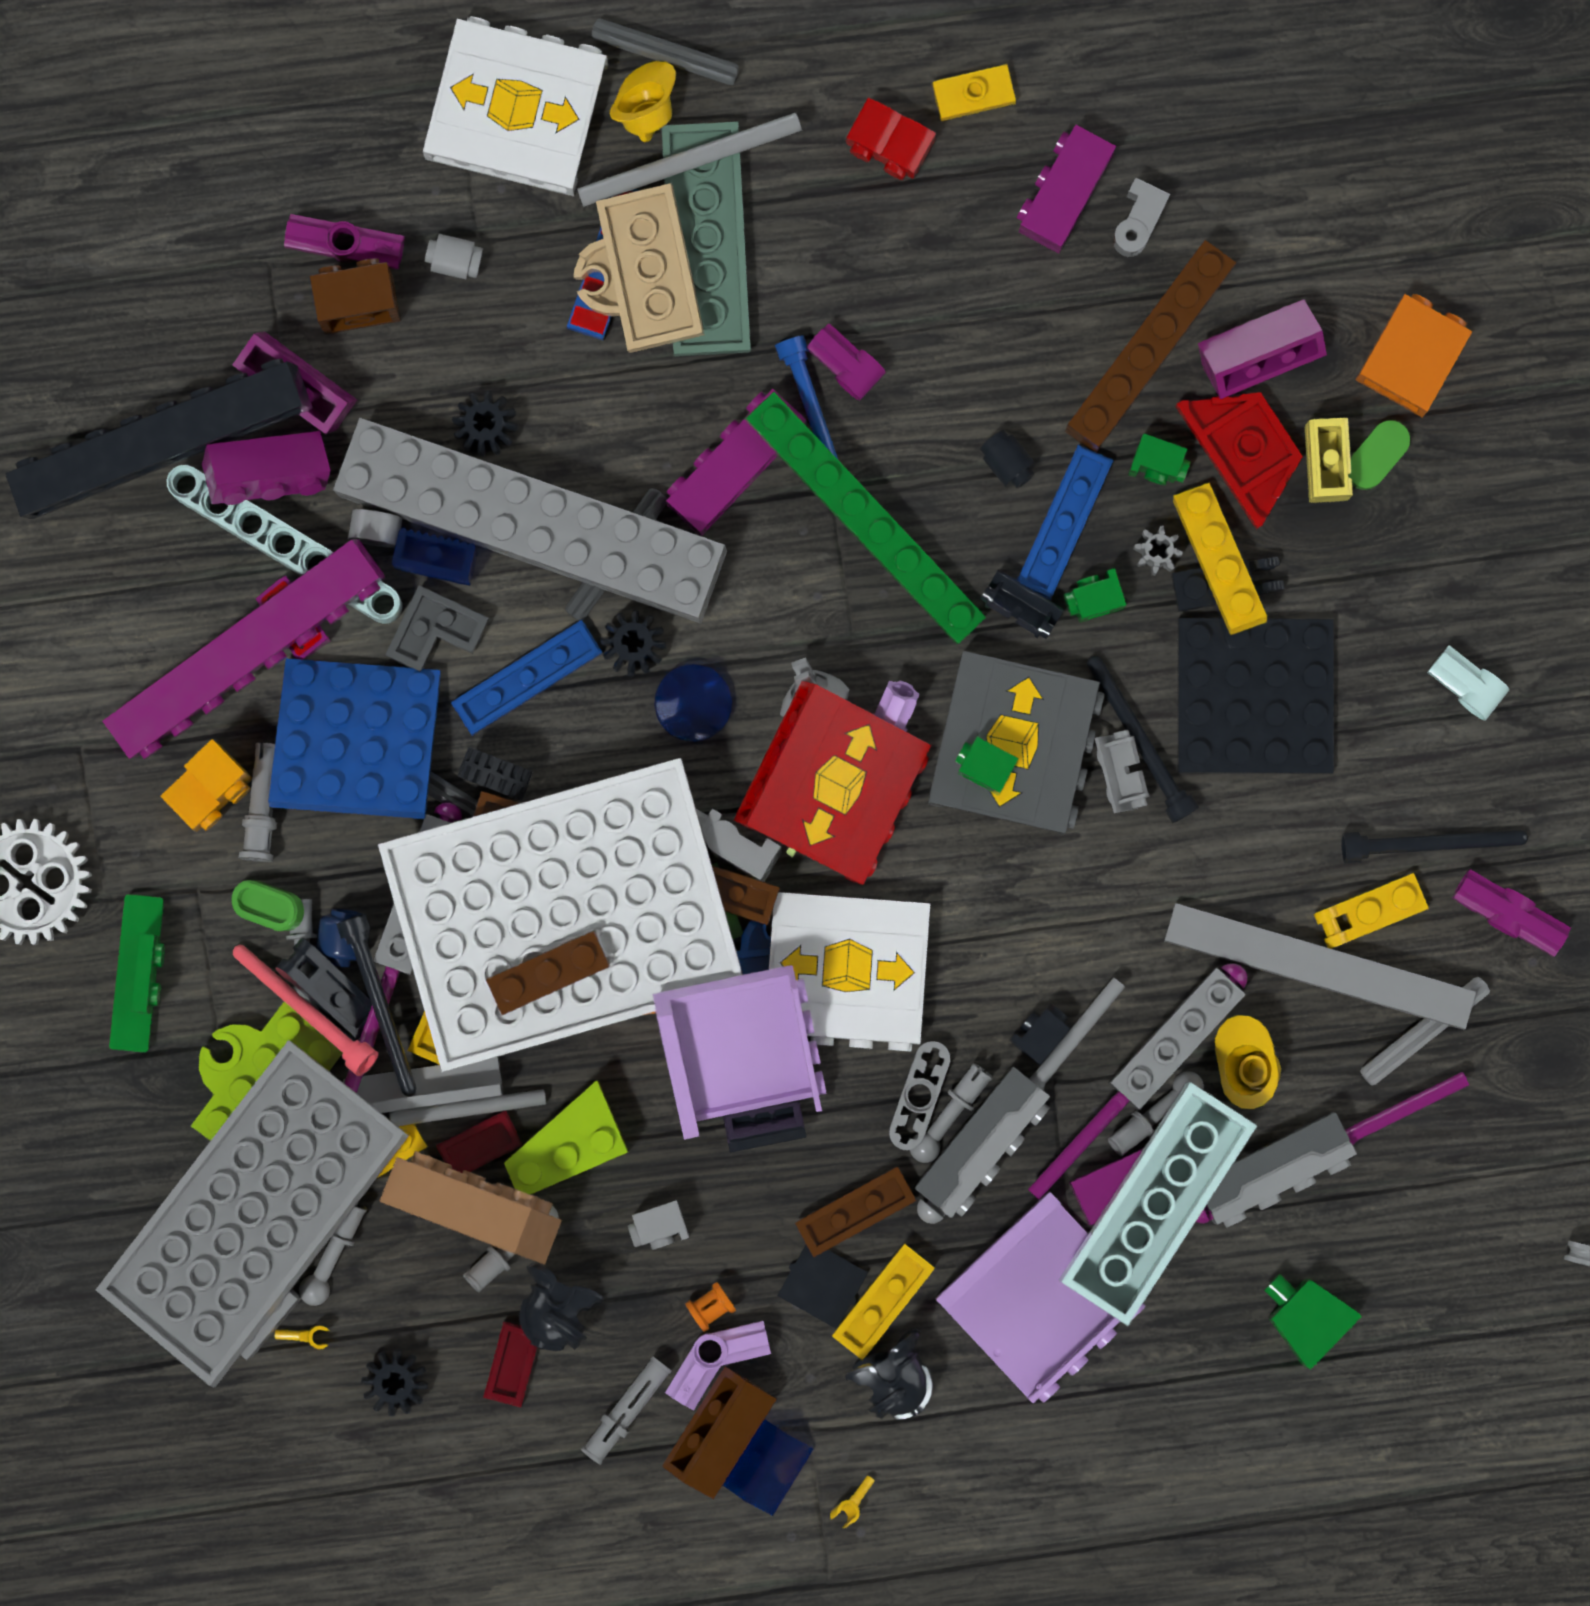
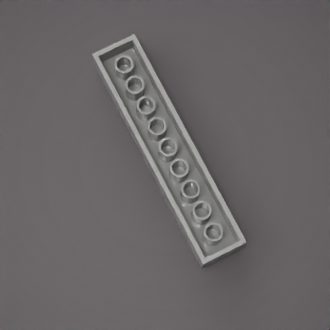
[333,418,727,623]

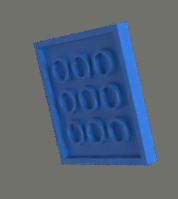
[268,658,441,819]

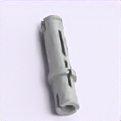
[581,1356,672,1465]

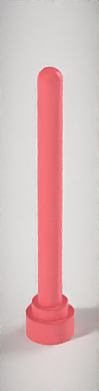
[233,945,378,1076]

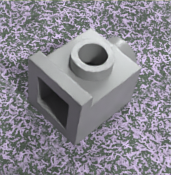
[628,1200,690,1250]

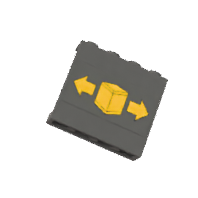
[927,651,1104,836]

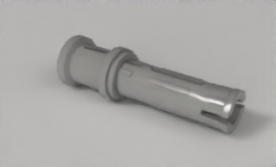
[238,743,277,862]

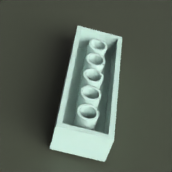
[1058,1082,1257,1326]

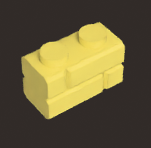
[1305,418,1353,503]

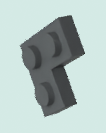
[385,585,490,672]

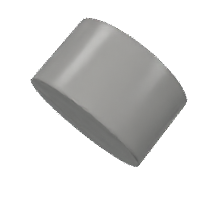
[348,509,402,548]

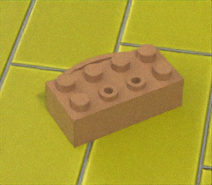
[380,1151,562,1264]

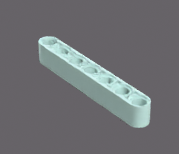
[167,465,403,624]

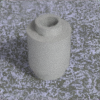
[425,234,483,280]

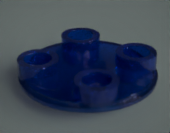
[654,664,732,742]

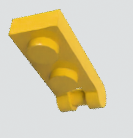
[1313,873,1429,949]

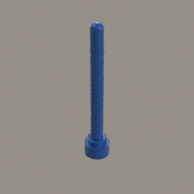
[775,336,838,459]

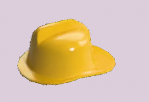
[609,61,677,142]
[1215,1015,1281,1109]

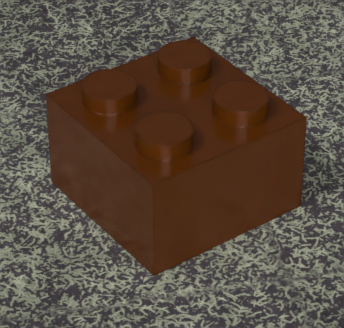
[310,259,401,335]

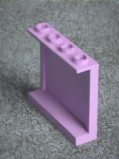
[653,965,826,1140]

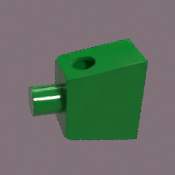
[1264,1274,1362,1370]

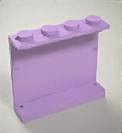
[935,1192,1145,1403]

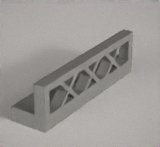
[343,1057,504,1113]

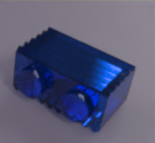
[392,527,478,586]

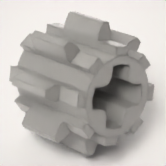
[1133,526,1183,576]

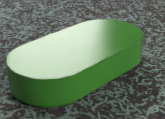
[1349,420,1410,490]
[232,880,304,931]

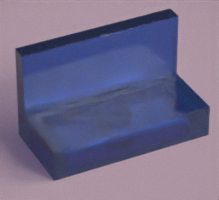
[723,1419,814,1516]

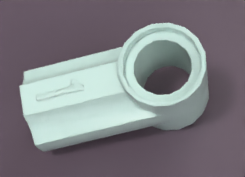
[1427,646,1509,721]

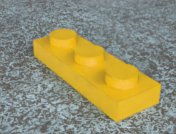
[831,1244,935,1361]

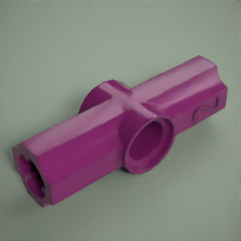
[284,214,405,270]
[1452,869,1571,957]

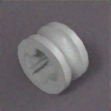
[1563,1241,1590,1267]

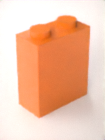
[1355,294,1473,417]

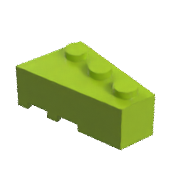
[504,1080,629,1195]

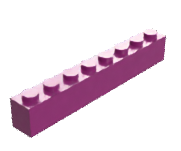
[102,539,385,760]

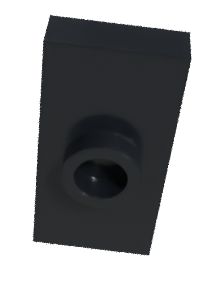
[723,1101,807,1153]

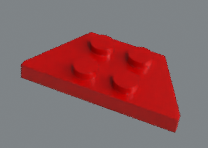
[1175,392,1303,530]

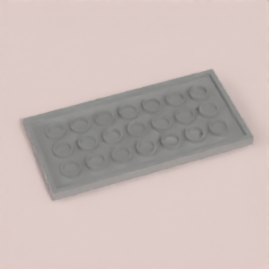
[96,1040,409,1387]

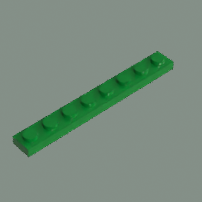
[745,392,986,644]

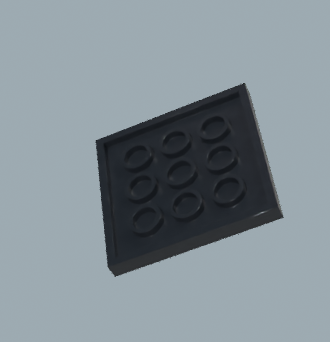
[1177,618,1334,775]

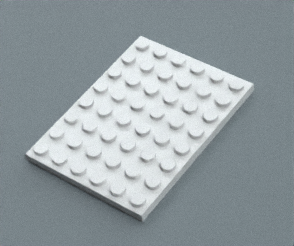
[378,758,743,1072]

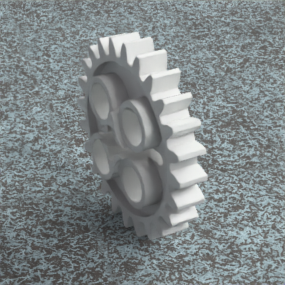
[0,819,92,945]

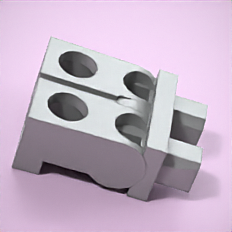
[696,809,782,882]

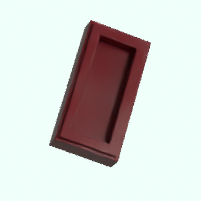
[436,1110,524,1173]
[483,1321,537,1408]

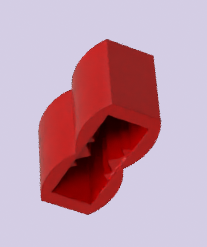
[846,98,936,180]

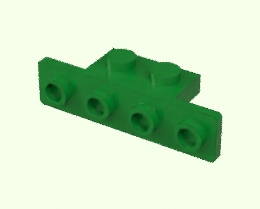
[109,894,165,1053]

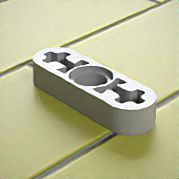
[889,1041,950,1150]

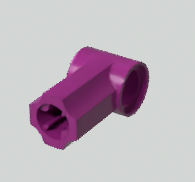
[807,324,886,401]

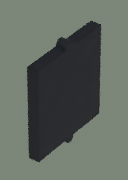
[777,1245,868,1329]

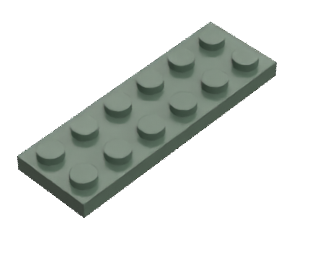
[662,122,751,356]

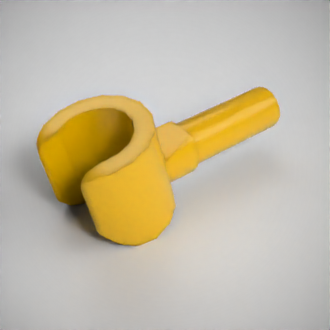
[275,1325,329,1349]
[830,1476,875,1529]

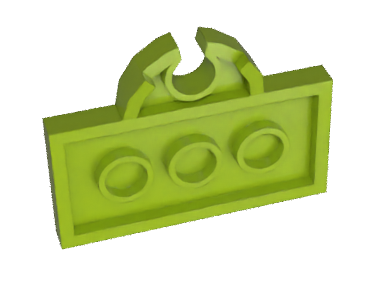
[191,1002,343,1141]

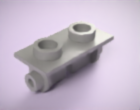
[1095,730,1149,813]

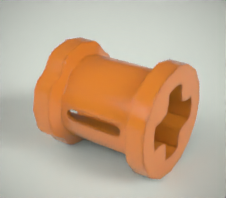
[685,1282,736,1332]

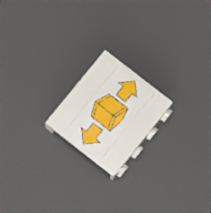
[423,17,608,196]
[769,892,930,1051]

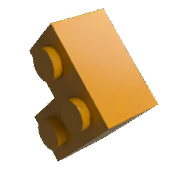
[160,739,252,832]

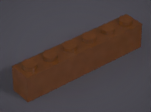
[1065,240,1236,453]

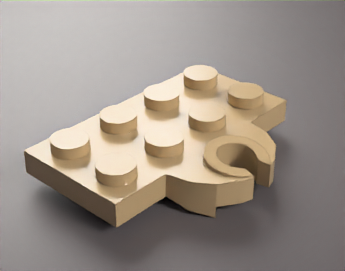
[574,183,705,353]

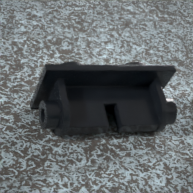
[980,569,1065,639]

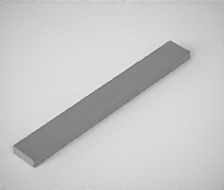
[1164,903,1476,1030]

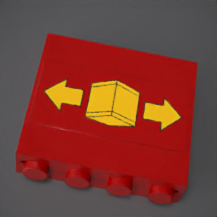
[733,681,931,885]

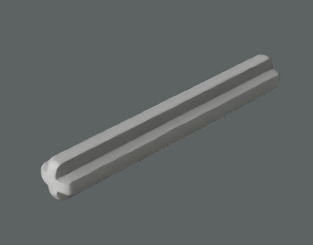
[1360,977,1490,1085]

